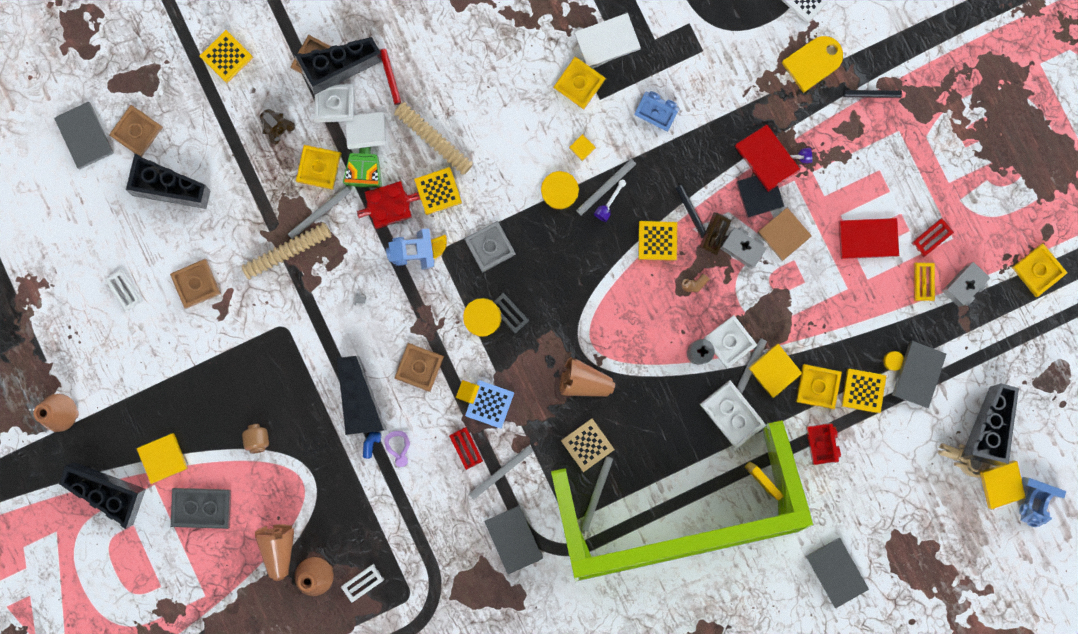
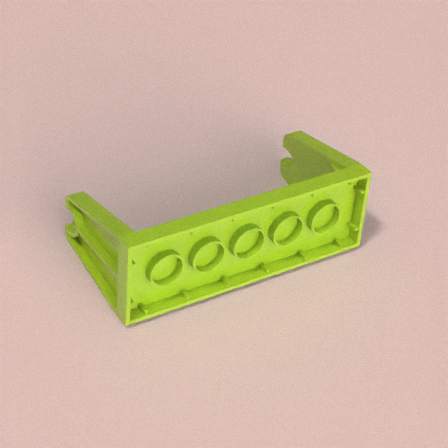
[551,420,813,582]

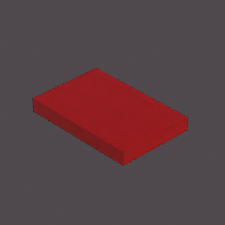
[735,125,800,191]
[839,218,899,259]

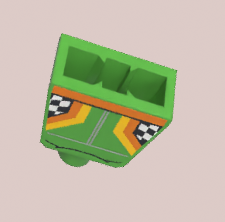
[343,147,382,188]

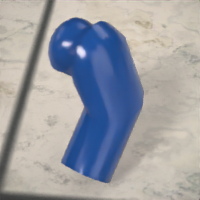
[363,432,382,459]

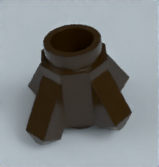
[260,109,295,145]

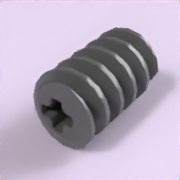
[686,339,715,365]

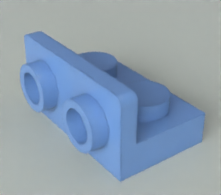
[634,91,680,132]

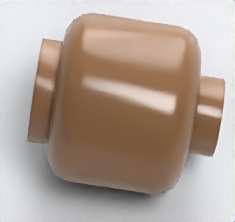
[242,424,269,454]

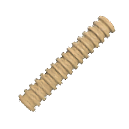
[394,102,473,175]
[241,222,332,280]

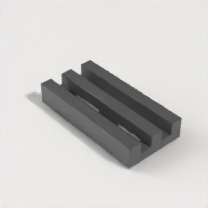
[494,293,529,334]

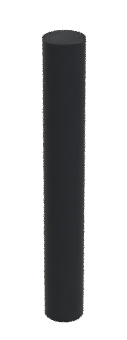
[843,90,902,98]
[676,185,706,239]

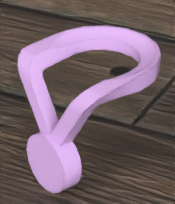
[384,431,410,467]

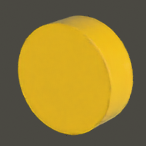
[883,351,904,371]

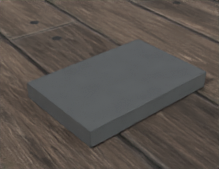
[54,102,114,170]
[892,341,947,408]
[170,488,231,529]
[484,505,543,575]
[805,538,869,608]

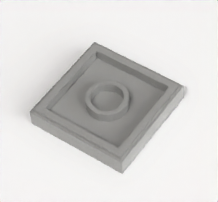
[465,221,516,273]

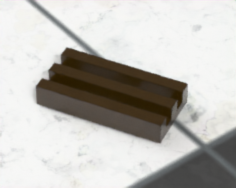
[699,212,732,255]

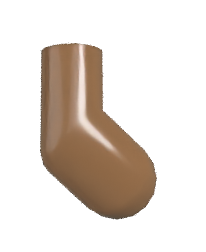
[681,274,710,292]

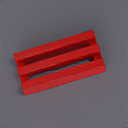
[911,218,954,257]
[449,427,483,470]

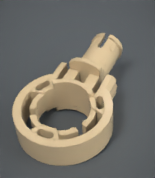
[938,443,993,478]

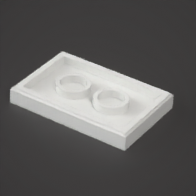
[574,13,641,67]
[700,380,766,450]

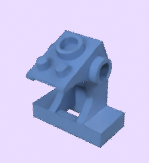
[386,228,434,270]
[1019,477,1066,527]

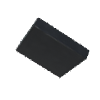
[736,176,784,218]

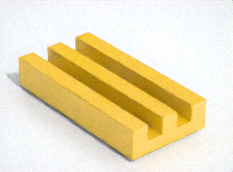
[914,263,935,301]

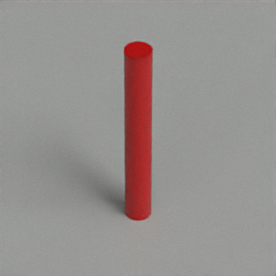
[380,49,402,105]

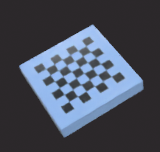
[465,380,514,429]

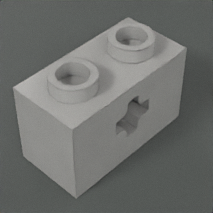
[720,227,767,269]
[942,262,990,307]

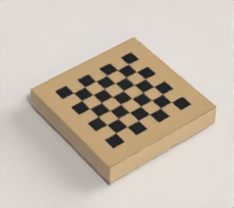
[561,419,615,472]

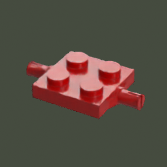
[357,181,421,229]

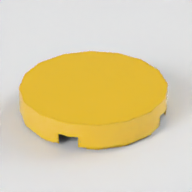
[541,171,579,210]
[463,298,502,337]

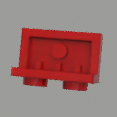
[806,423,841,465]

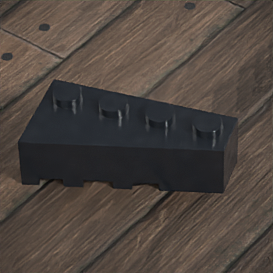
[294,37,382,95]
[126,153,211,209]
[337,356,387,435]
[961,383,1019,466]
[59,462,146,529]

